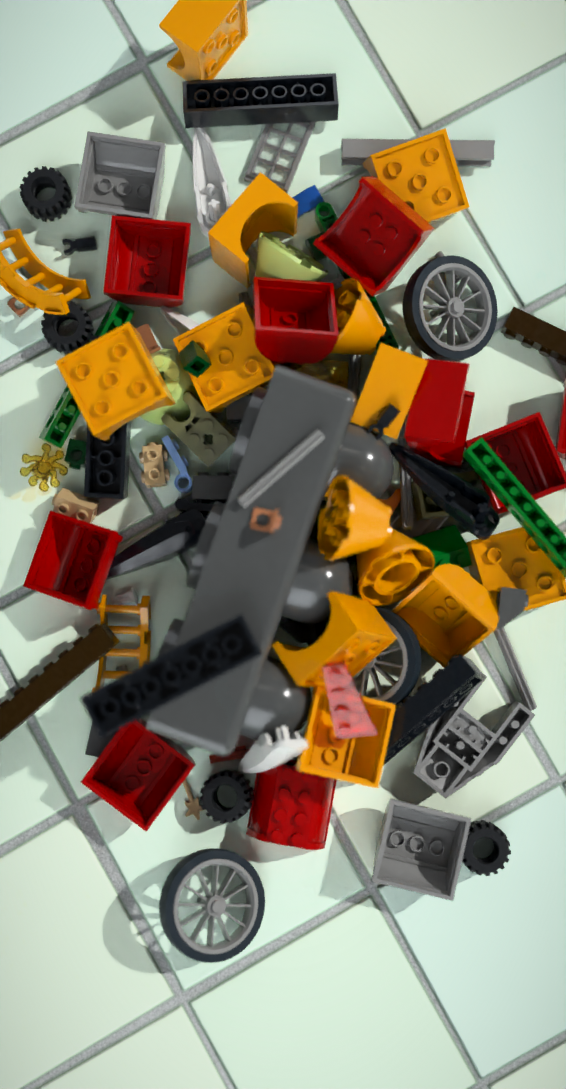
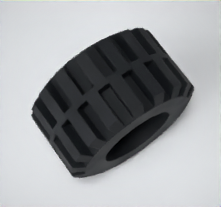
[20,166,72,222]
[41,301,94,354]
[200,769,254,824]
[462,820,511,876]

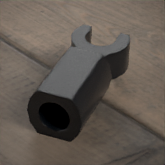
[62,236,97,256]
[368,403,400,440]

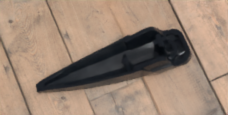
[389,442,500,540]
[106,509,206,580]

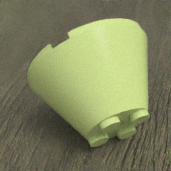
[255,231,329,282]
[140,349,201,425]

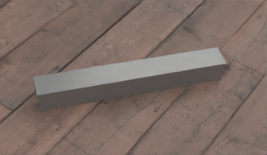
[341,139,495,167]

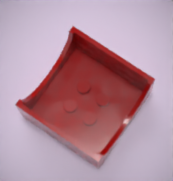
[313,176,435,296]
[404,358,475,468]

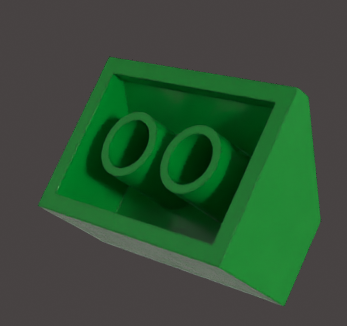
[411,524,472,570]

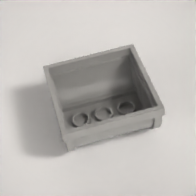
[74,131,166,220]
[371,798,471,901]

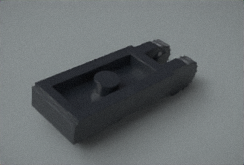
[175,498,226,514]

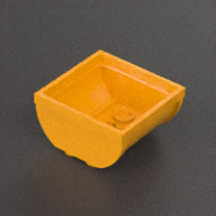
[391,564,499,668]
[295,685,396,789]

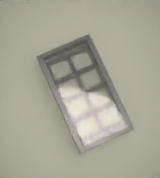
[244,122,316,194]

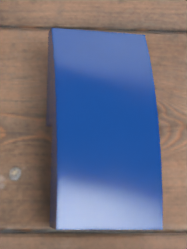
[292,185,325,219]

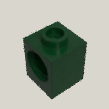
[64,438,86,470]

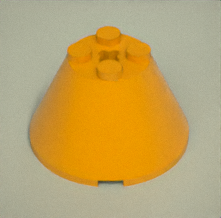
[331,278,386,355]
[317,475,392,561]

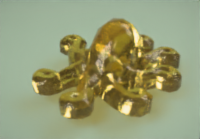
[19,443,68,492]

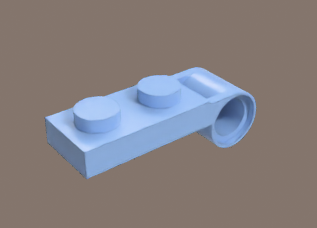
[161,435,193,494]

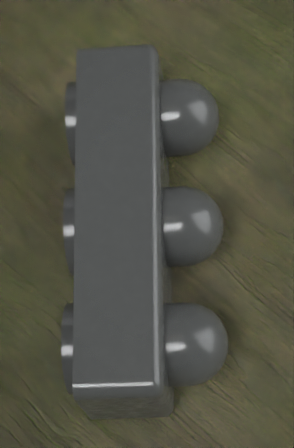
[146,365,394,757]

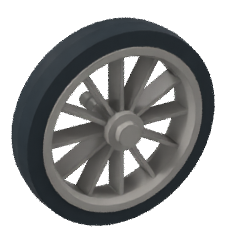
[402,255,498,361]
[326,606,422,705]
[159,848,265,963]

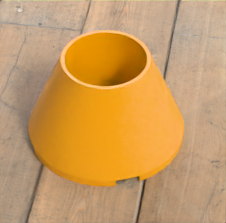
[356,528,435,606]

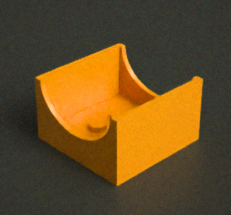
[159,0,248,81]
[362,128,470,223]
[208,172,298,289]
[173,302,280,414]
[55,322,176,441]
[350,343,428,439]
[466,527,566,611]
[272,591,397,690]

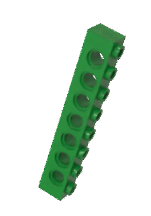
[39,301,135,448]
[462,437,566,578]

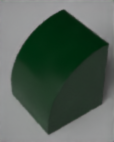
[305,231,327,261]
[179,340,211,378]

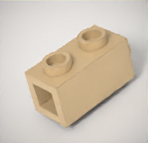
[139,442,170,488]
[52,488,100,523]

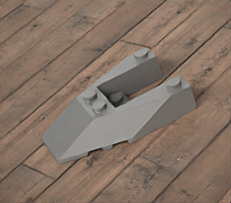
[413,674,535,799]

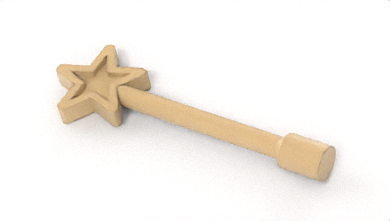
[183,779,206,820]

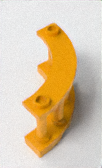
[0,228,91,315]
[92,595,151,691]

